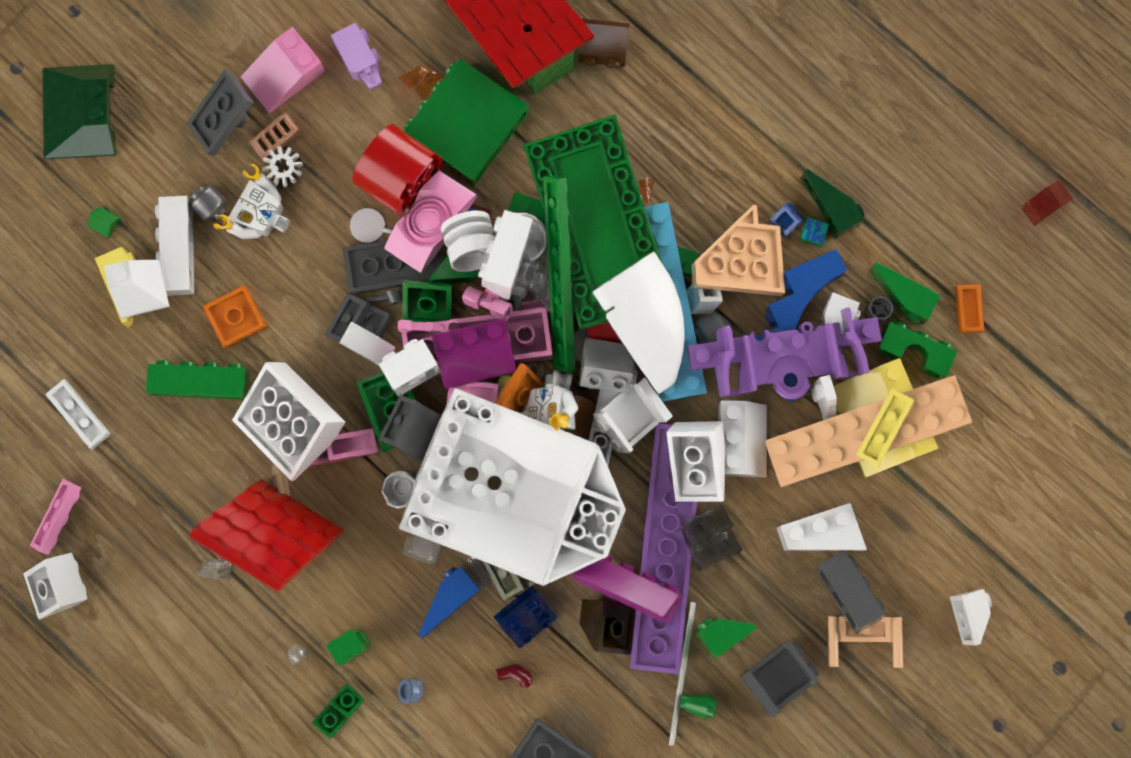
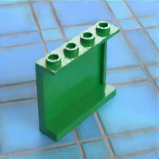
[404,58,529,186]

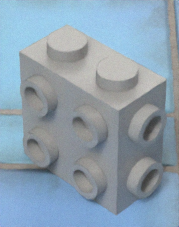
[580,338,637,394]

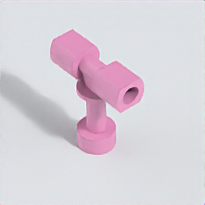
[462,272,519,321]

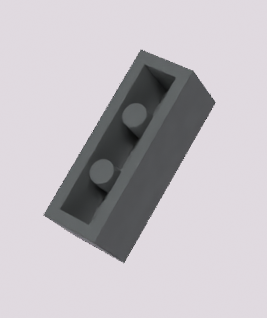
[816,551,885,634]

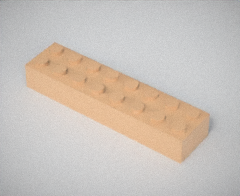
[765,375,972,487]

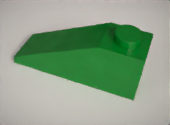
[869,262,941,324]

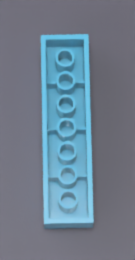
[645,202,707,402]

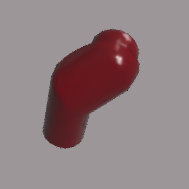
[496,664,532,688]

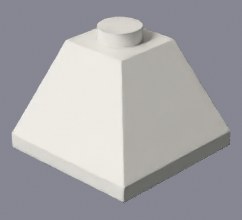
[104,260,170,319]
[949,589,992,645]

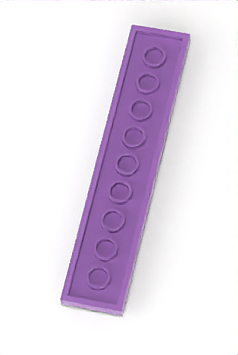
[630,423,697,674]

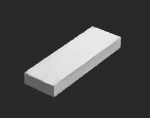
[45,379,111,450]

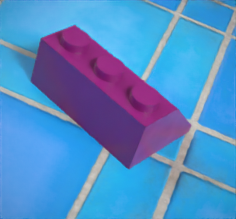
[432,318,516,389]

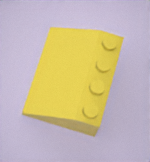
[833,358,938,478]

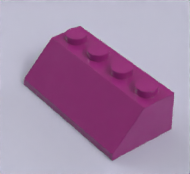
[572,555,684,623]

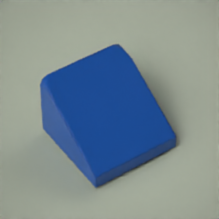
[769,202,805,237]

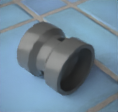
[865,296,893,324]

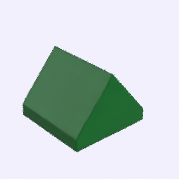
[88,206,121,239]

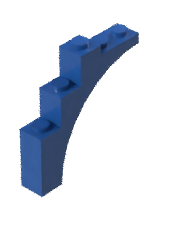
[755,249,847,403]

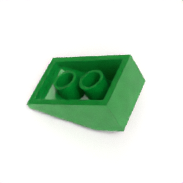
[356,372,416,453]

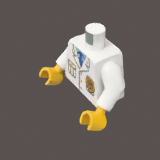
[213,163,290,239]
[520,374,578,431]

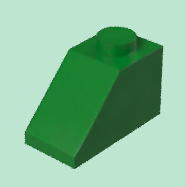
[427,255,479,284]

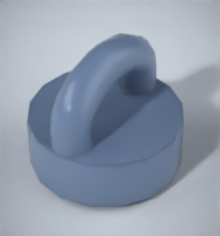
[398,679,423,704]

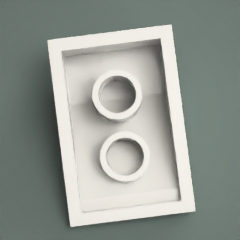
[666,421,725,502]

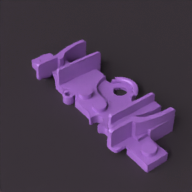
[687,307,882,399]

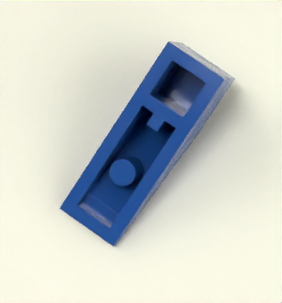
[419,566,480,638]

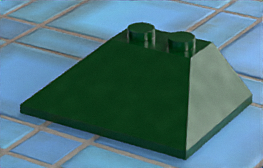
[42,64,116,160]

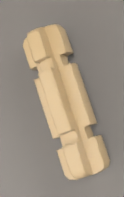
[271,465,290,496]

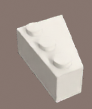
[777,503,867,551]

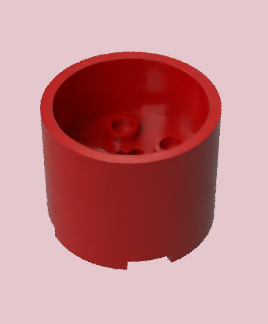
[352,124,442,217]

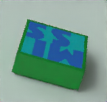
[799,217,829,248]

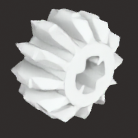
[262,146,303,187]

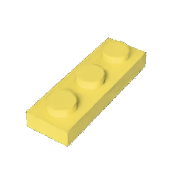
[856,389,915,467]

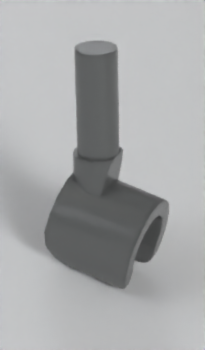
[367,289,402,306]

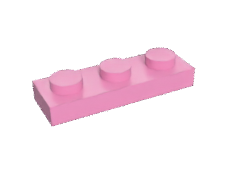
[30,479,81,555]

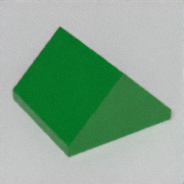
[403,280,454,323]

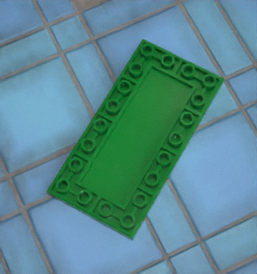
[523,114,663,330]

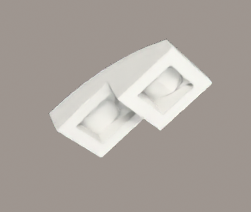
[340,322,396,366]

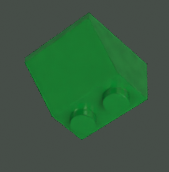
[695,617,757,658]

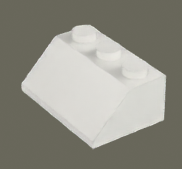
[478,210,533,300]
[718,400,767,478]

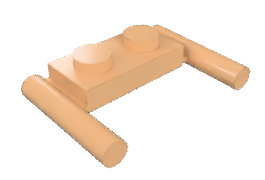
[828,616,903,668]

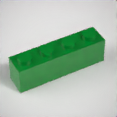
[145,360,250,400]

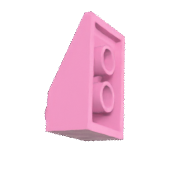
[241,27,325,113]

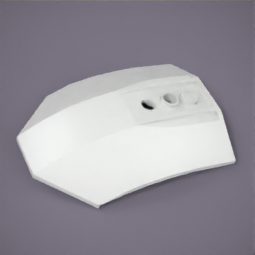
[399,388,626,586]

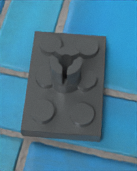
[187,69,253,156]

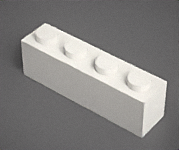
[155,196,194,296]

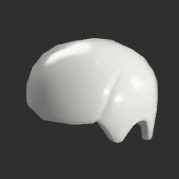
[381,470,415,509]

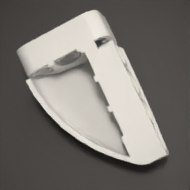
[593,252,684,394]

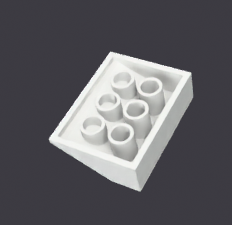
[233,362,345,481]

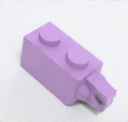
[331,23,383,91]

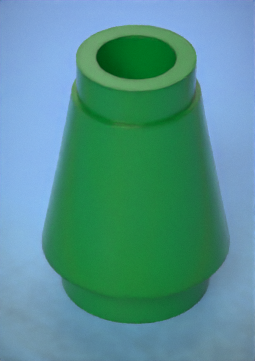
[680,694,717,720]

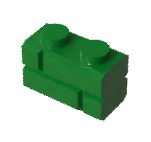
[327,629,371,666]

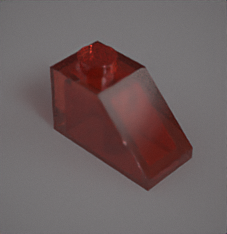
[1021,180,1073,226]

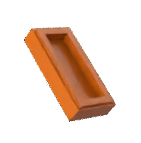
[955,284,984,334]

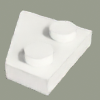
[811,375,837,420]

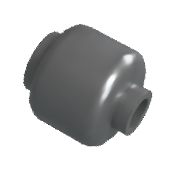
[190,185,226,221]

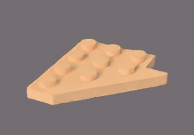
[691,205,785,296]

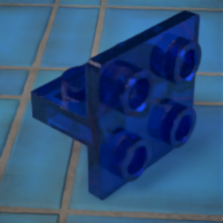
[493,586,557,648]

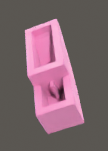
[308,428,377,468]

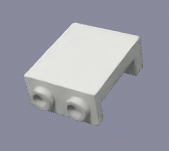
[593,377,673,453]

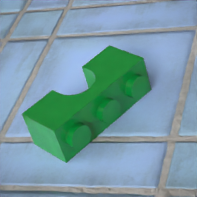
[875,321,957,380]

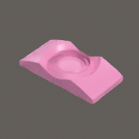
[384,171,478,274]

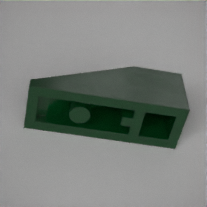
[801,169,865,238]

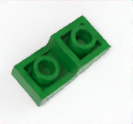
[311,683,365,740]

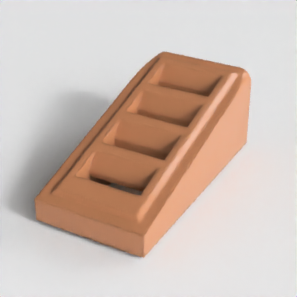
[249,112,302,161]

